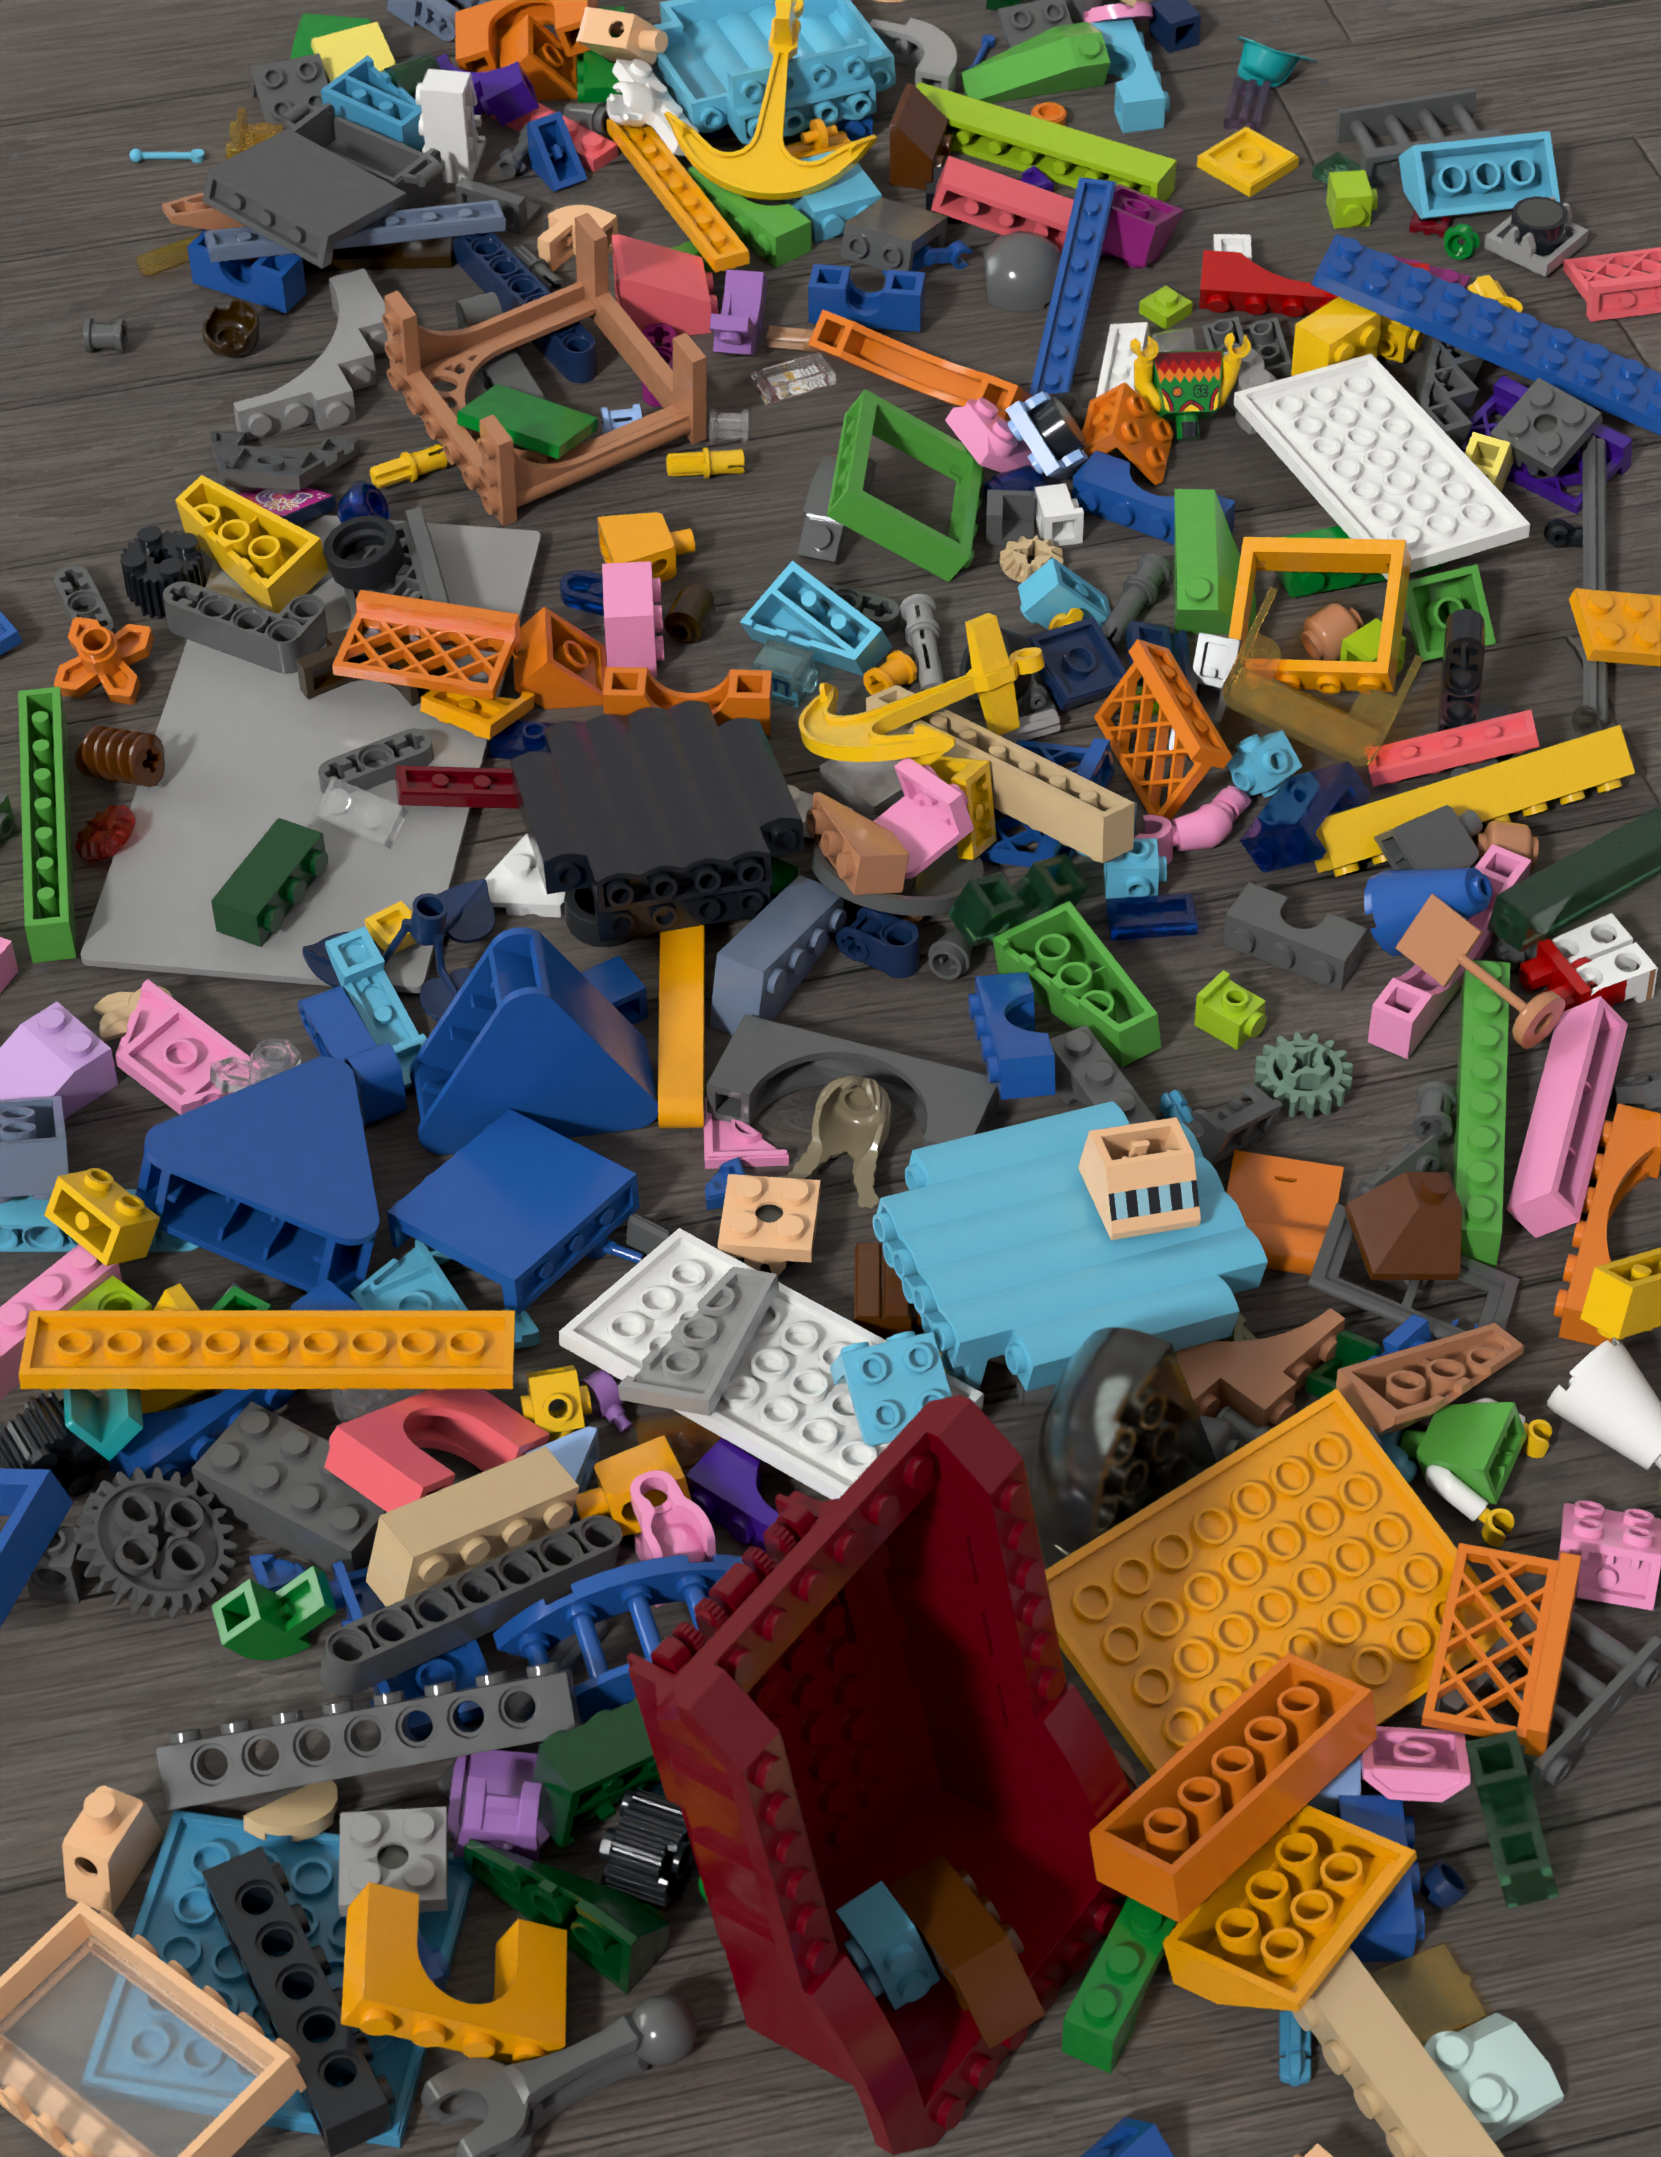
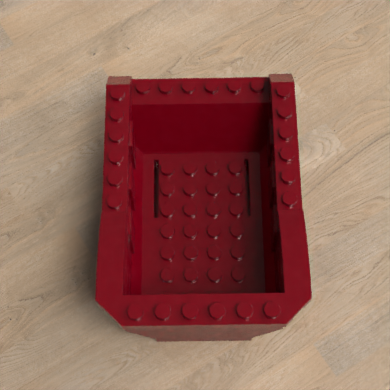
[627,1395,1131,2155]

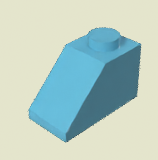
[1018,557,1111,630]

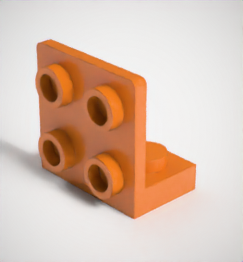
[1081,382,1174,486]

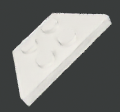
[485,833,565,918]

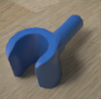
[586,1237,644,1264]

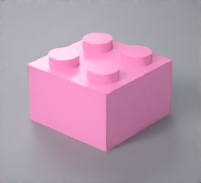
[602,561,664,677]

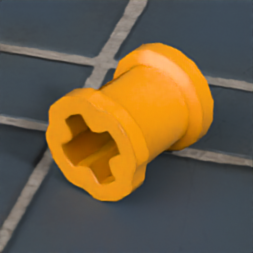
[863,650,917,696]

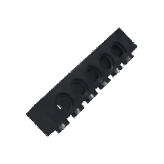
[202,1846,396,2157]

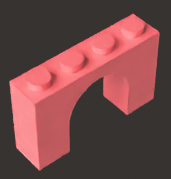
[324,1389,550,1512]

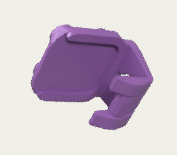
[448,1750,551,1862]

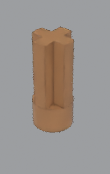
[767,326,820,353]

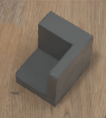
[986,490,1035,546]

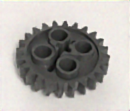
[74,1467,237,1619]

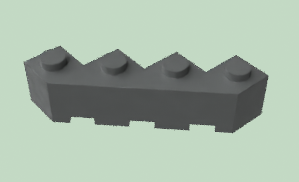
[1414,335,1484,449]

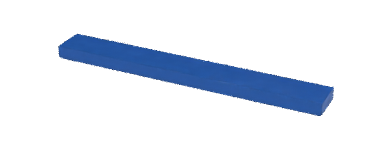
[1030,177,1116,409]

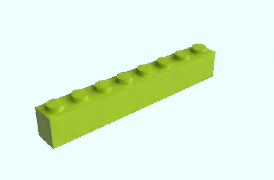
[916,82,1177,202]

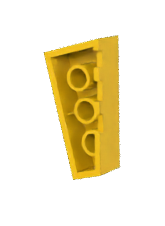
[175,475,329,614]

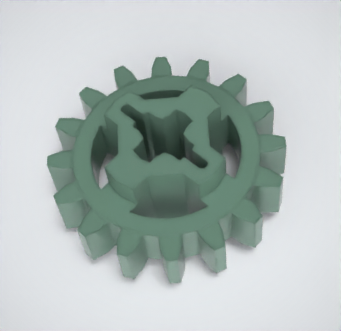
[1254,1032,1353,1119]

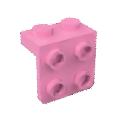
[873,758,974,879]

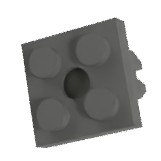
[1490,378,1603,477]

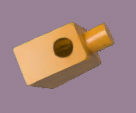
[597,512,695,583]
[575,1435,691,1536]

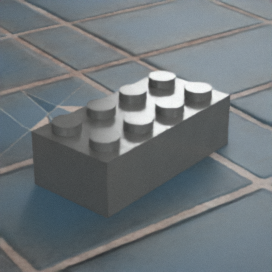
[192,1401,387,1575]

